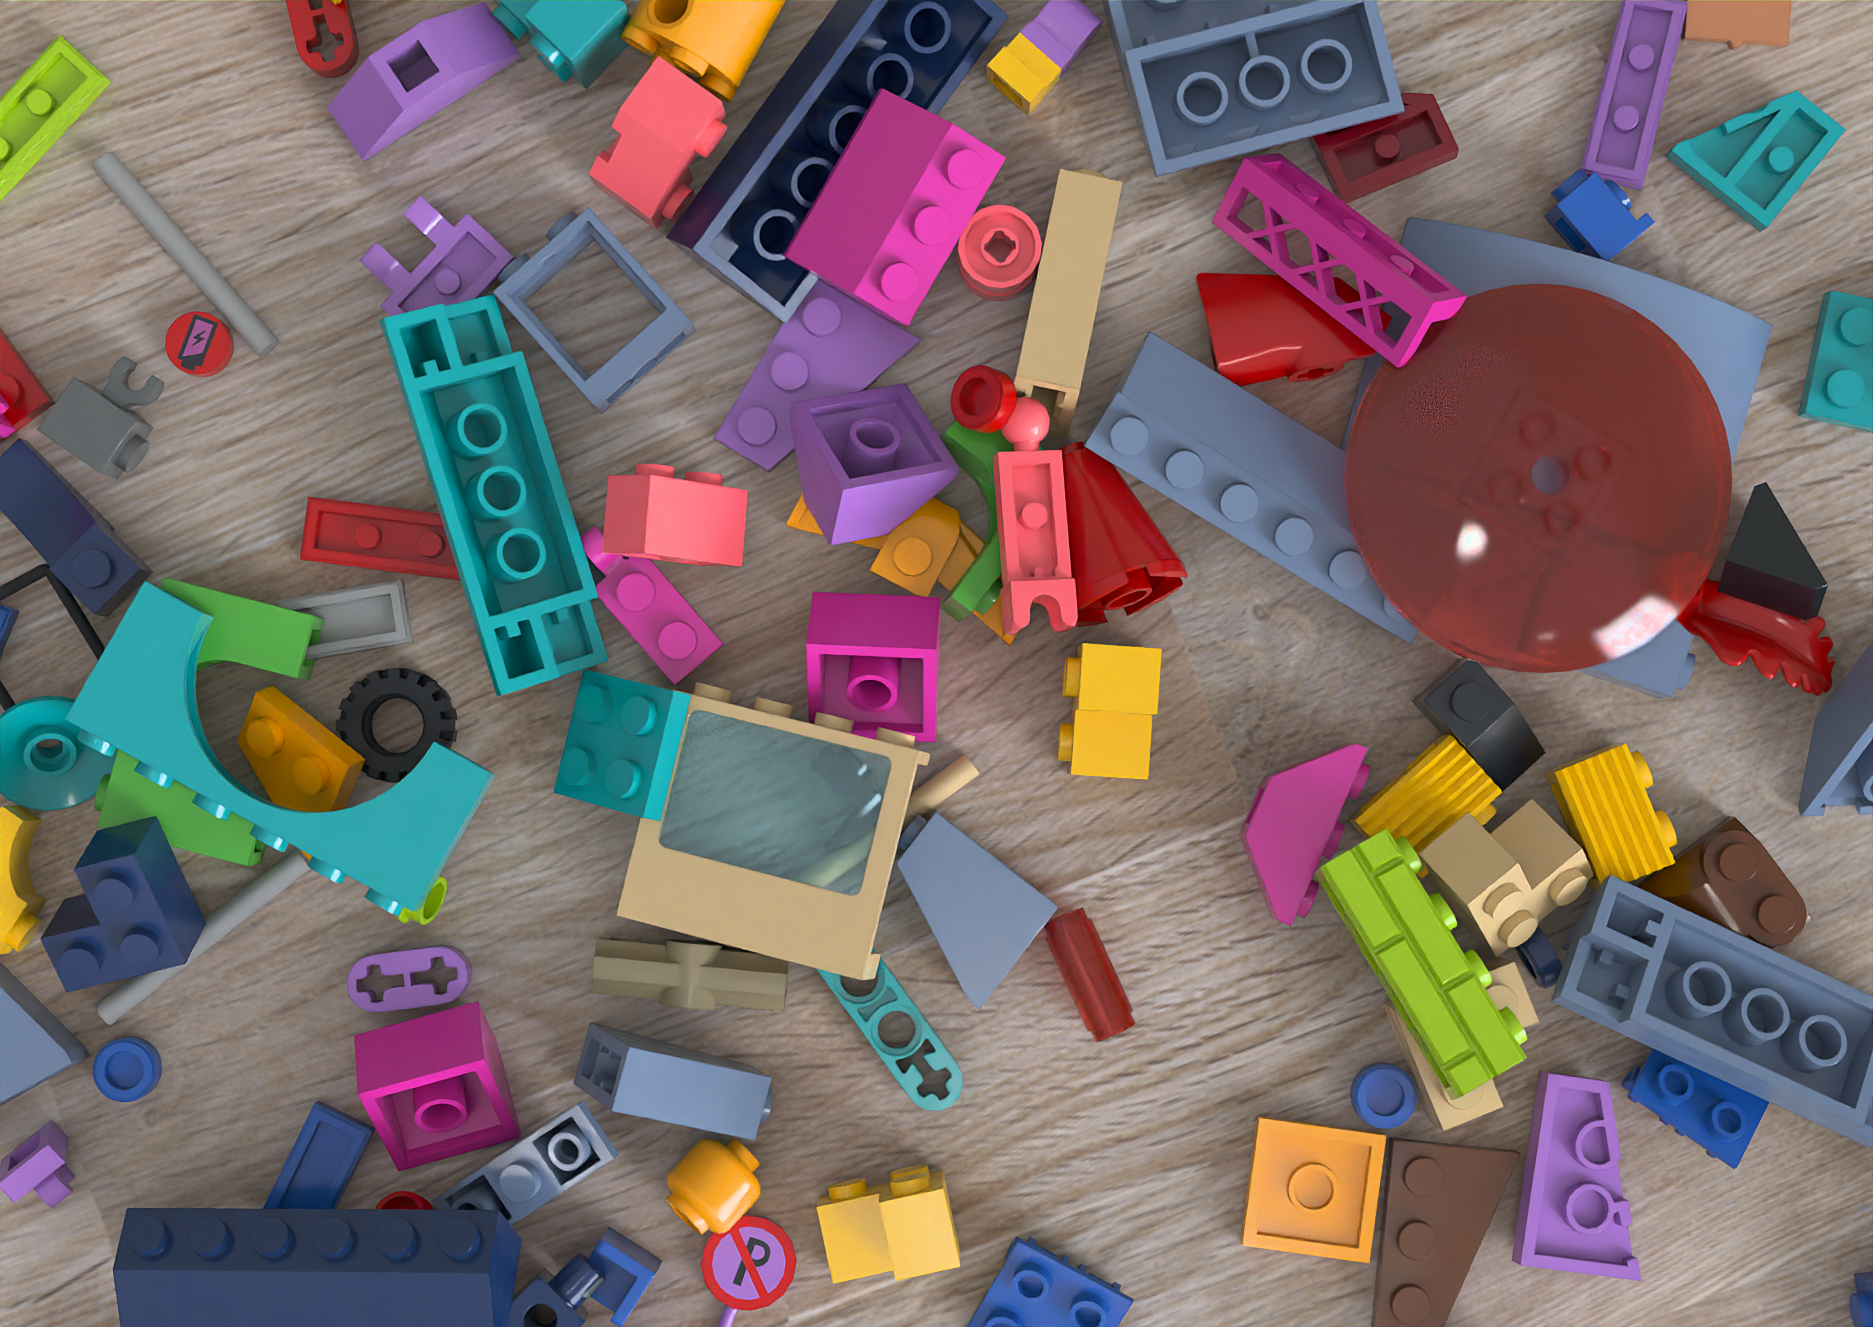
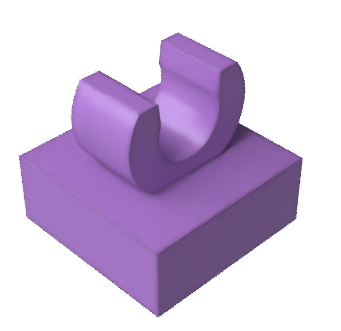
[0,1120,75,1208]

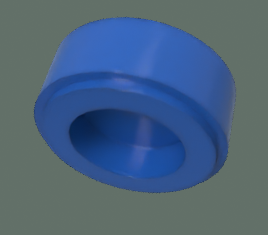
[93,1036,162,1102]
[1350,1062,1417,1129]

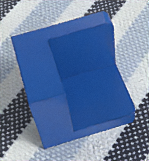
[588,1227,662,1327]

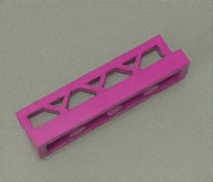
[1212,153,1467,368]

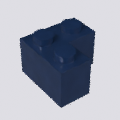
[40,816,206,993]

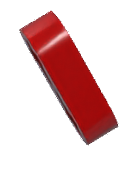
[285,0,359,78]

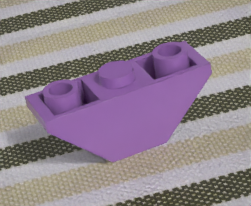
[327,2,522,162]

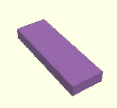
[1581,0,1688,191]

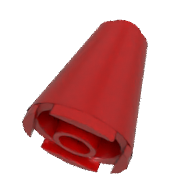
[1058,441,1188,627]

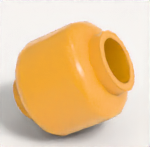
[665,1138,761,1235]

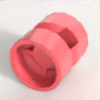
[957,205,1042,302]

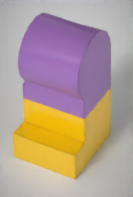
[986,0,1103,116]

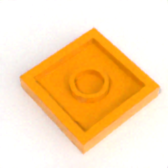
[1240,1115,1386,1263]

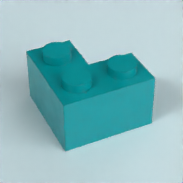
[491,0,630,89]

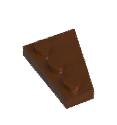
[1371,1137,1521,1327]

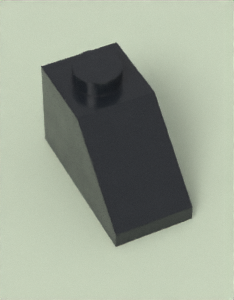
[1412,656,1546,792]

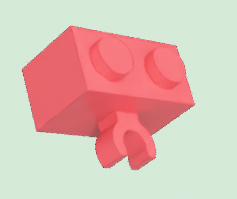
[602,464,748,567]

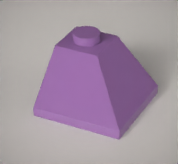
[789,383,959,546]

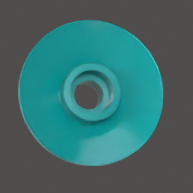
[0,696,117,811]

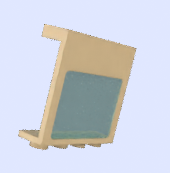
[616,682,930,980]

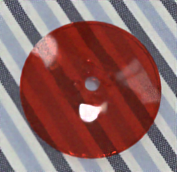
[1345,284,1732,673]

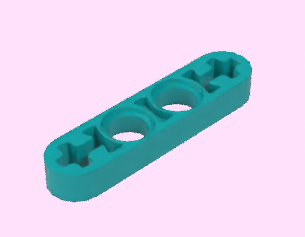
[816,946,963,1111]

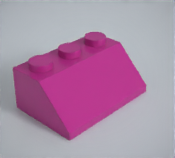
[783,89,1006,326]

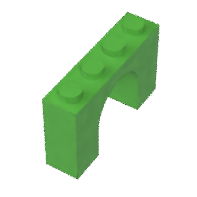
[94,577,325,866]

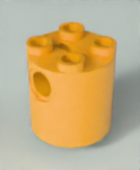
[620,0,786,103]

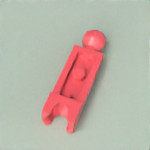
[993,396,1078,635]

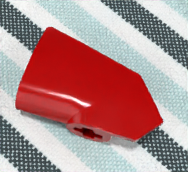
[1195,273,1392,387]

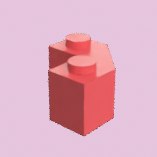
[589,56,727,230]

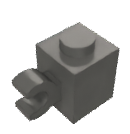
[37,356,165,479]

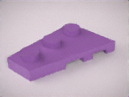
[714,279,921,473]
[1511,1070,1641,1281]

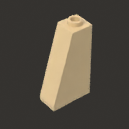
[1014,169,1123,439]

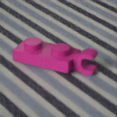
[580,526,724,686]

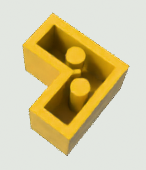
[1057,643,1162,780]
[816,1164,960,1284]

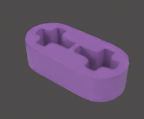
[347,945,472,1012]

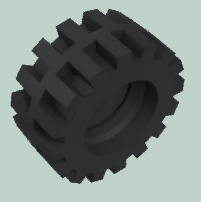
[336,668,458,783]

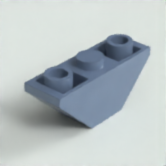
[432,1100,619,1226]

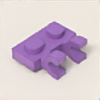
[359,195,515,316]

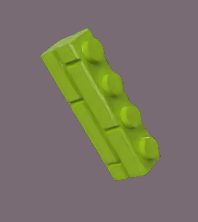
[1314,828,1527,1100]

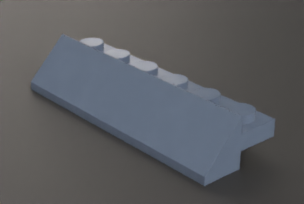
[1083,331,1473,644]
[1551,875,1873,1149]

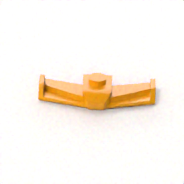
[786,493,1033,646]

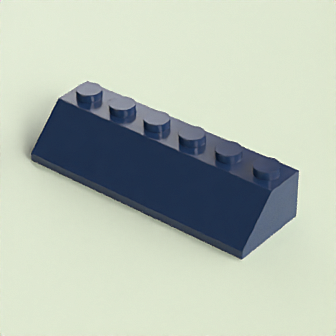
[666,0,1009,324]
[113,1208,522,1327]

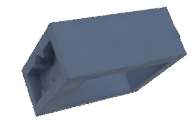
[493,207,696,414]

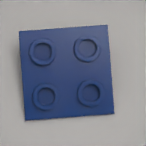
[1621,1048,1769,1169]
[967,1236,1134,1327]

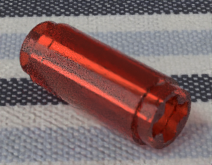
[1043,907,1136,1042]

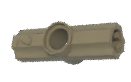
[592,937,789,1011]

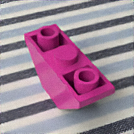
[1239,743,1370,926]

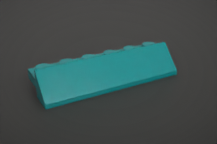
[379,294,609,696]

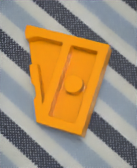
[237,685,365,860]

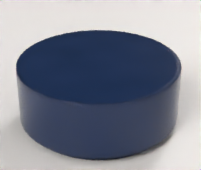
[1515,925,1562,989]

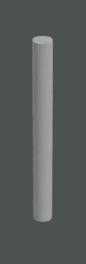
[93,152,279,357]
[95,848,311,1025]

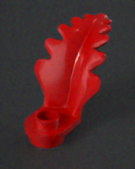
[1649,549,1835,696]

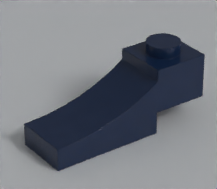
[0,438,153,617]

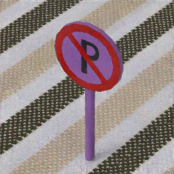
[701,1214,797,1327]

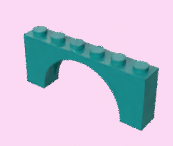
[65,581,497,916]

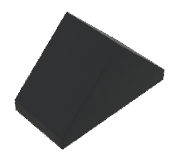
[1717,482,1828,621]

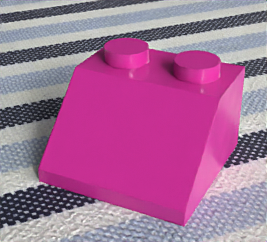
[806,592,941,743]
[354,1001,521,1171]

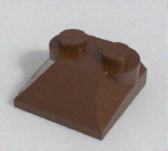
[1636,816,1812,949]

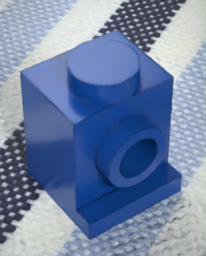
[1543,168,1655,261]

